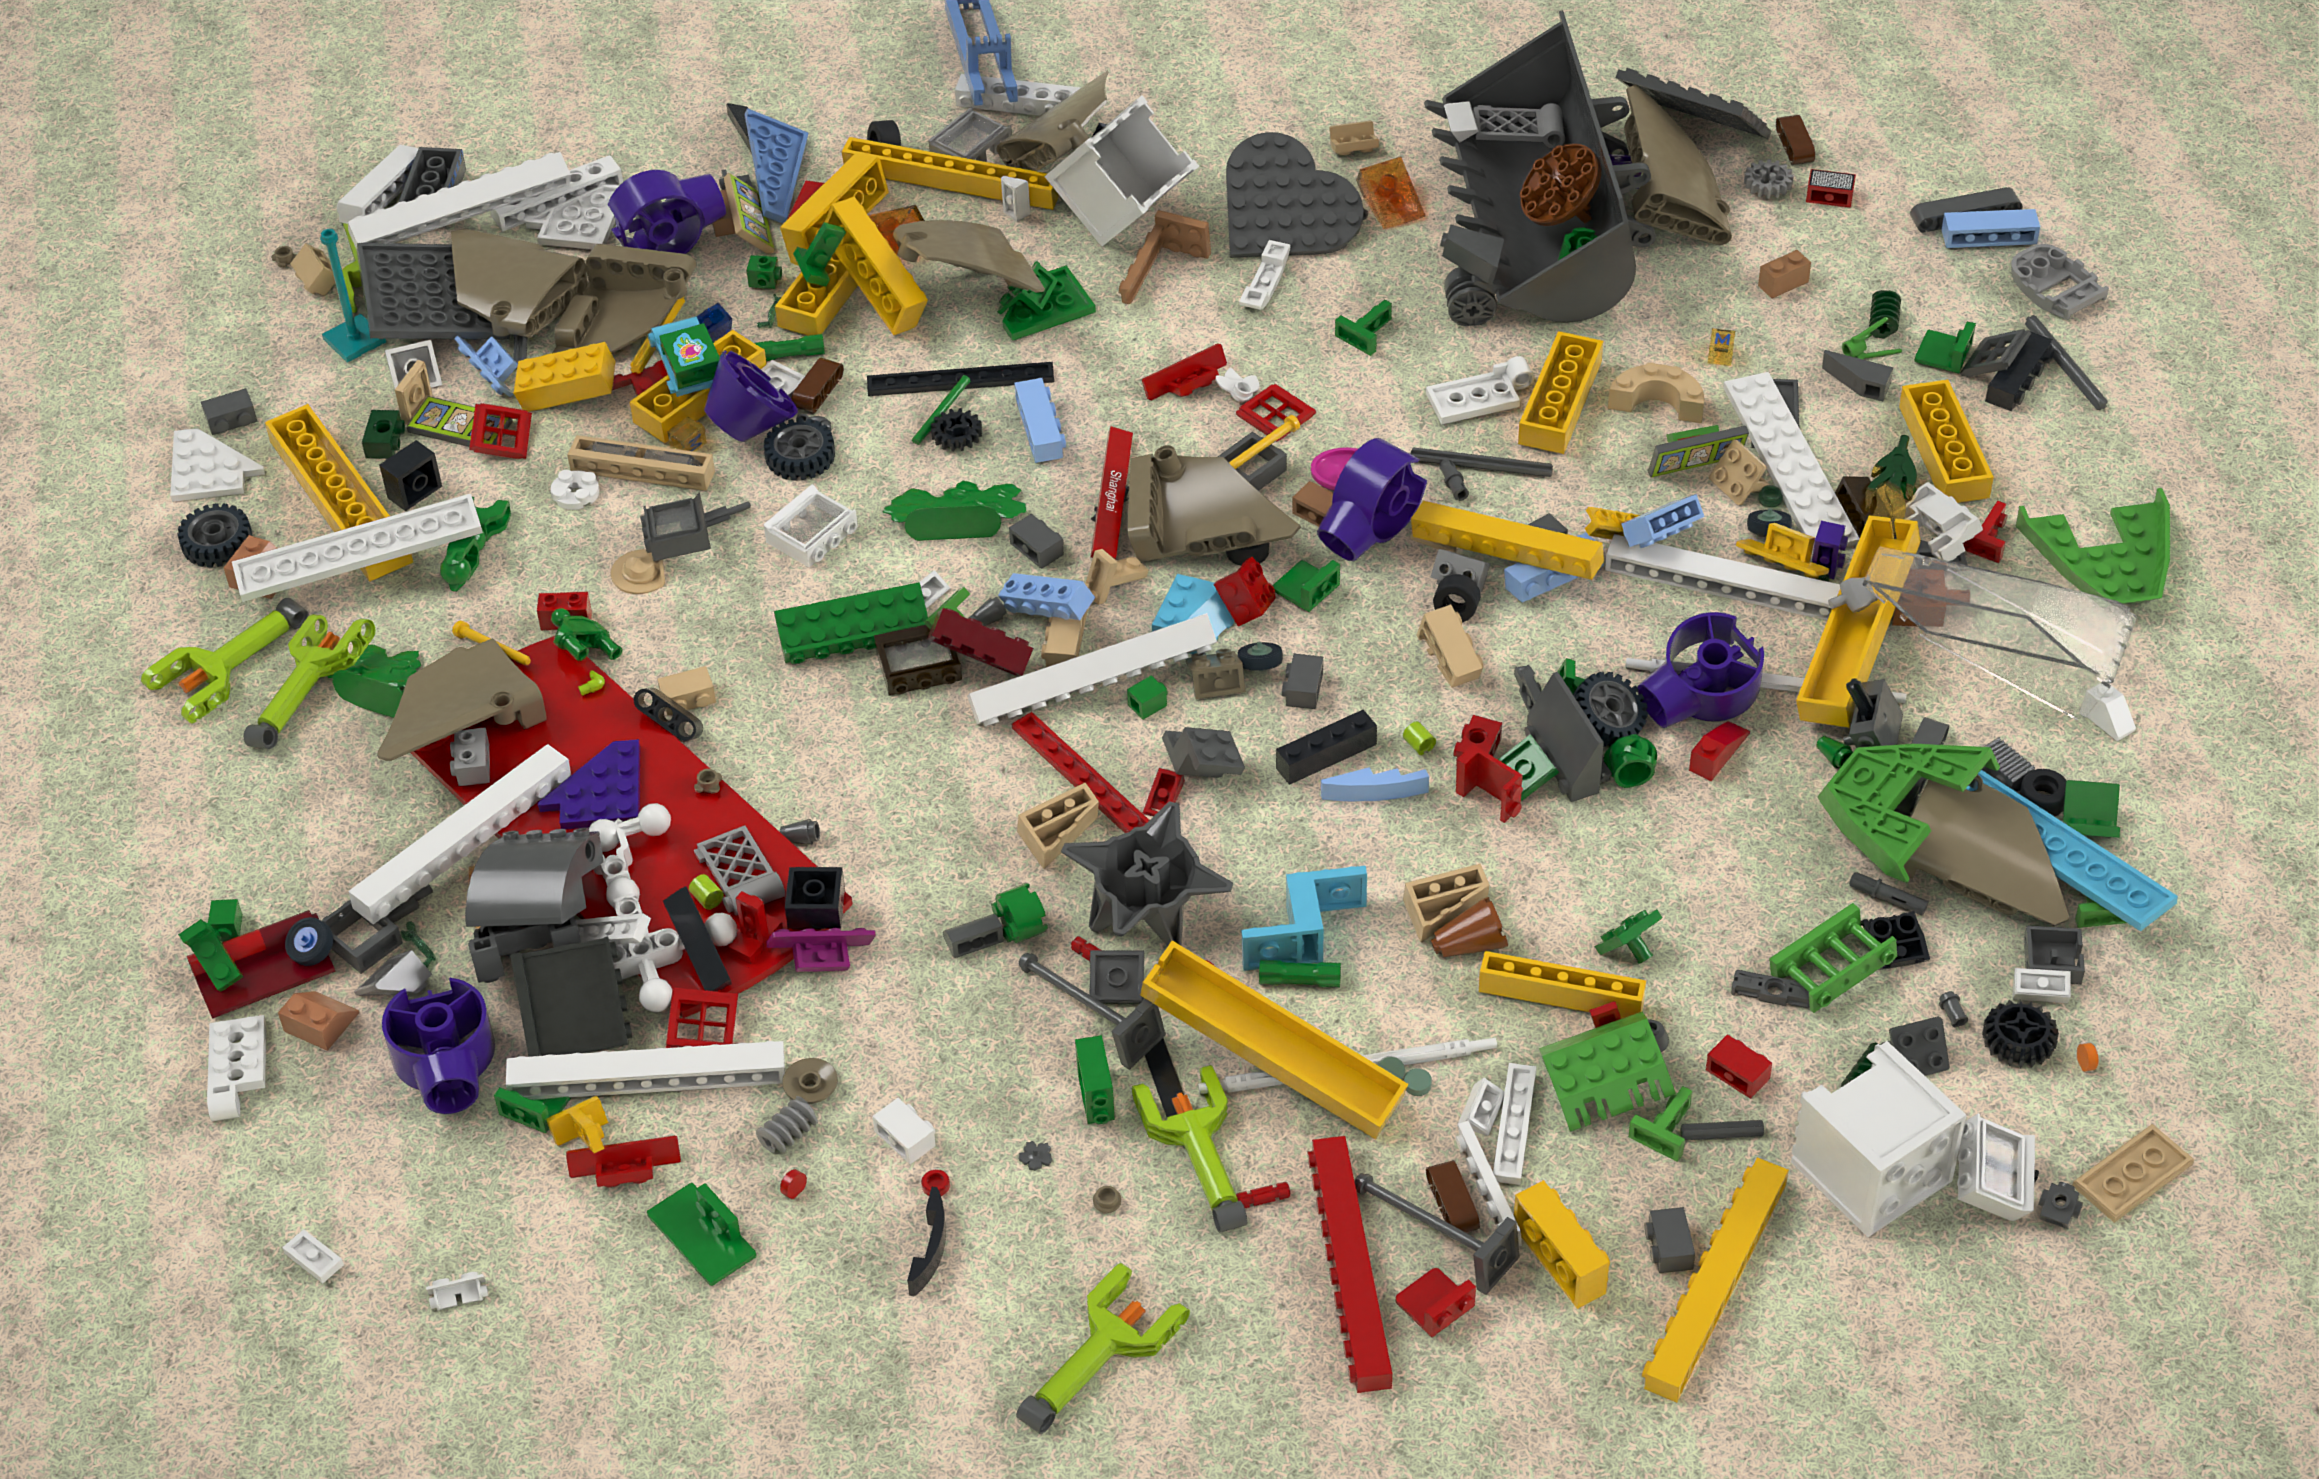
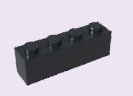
[1985,331,2054,412]
[1276,709,1377,785]

